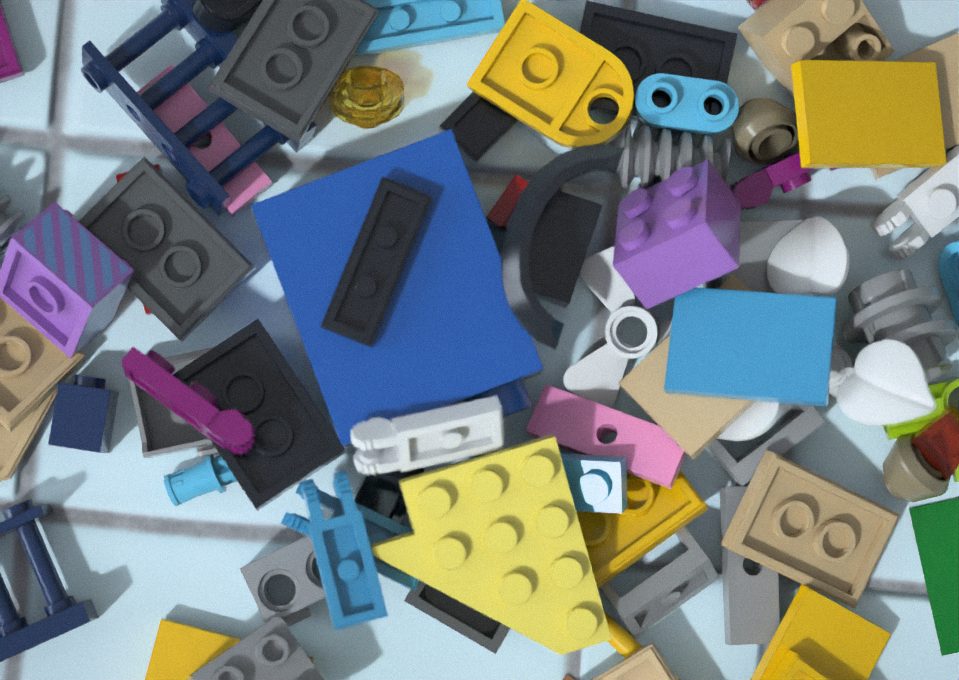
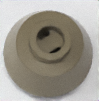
[733,98,798,165]
[882,435,951,502]

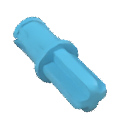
[164,454,237,506]

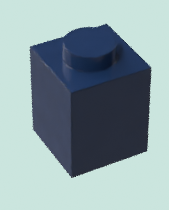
[48,374,119,453]

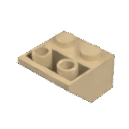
[737,0,895,97]

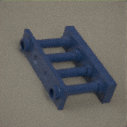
[81,0,316,216]
[0,499,99,662]

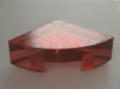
[911,405,959,480]

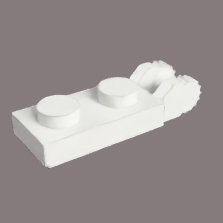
[870,145,959,261]
[351,396,505,476]

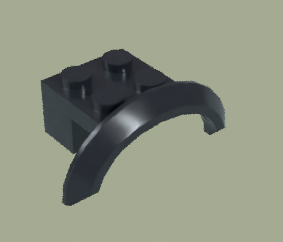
[501,144,624,350]

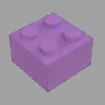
[613,159,741,309]

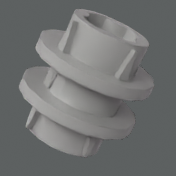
[842,269,959,384]

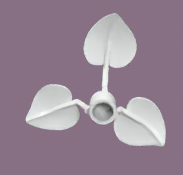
[716,216,936,441]

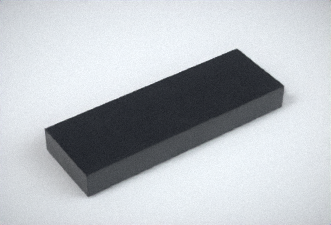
[320,177,433,348]

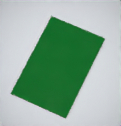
[909,498,959,656]

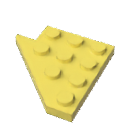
[370,434,612,655]

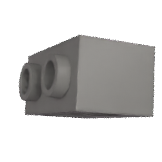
[239,536,325,627]

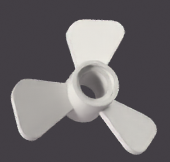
[563,246,672,407]

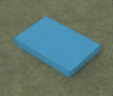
[664,287,838,407]

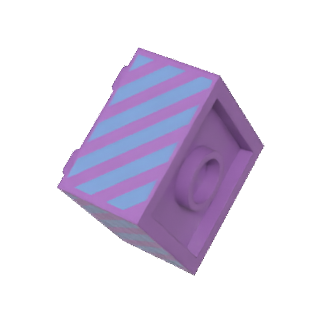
[0,201,134,359]

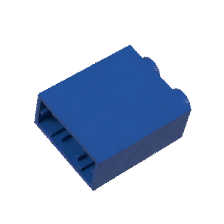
[251,129,544,447]

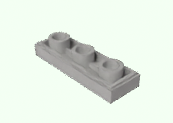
[719,486,780,645]

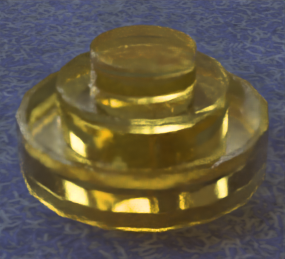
[329,65,405,129]

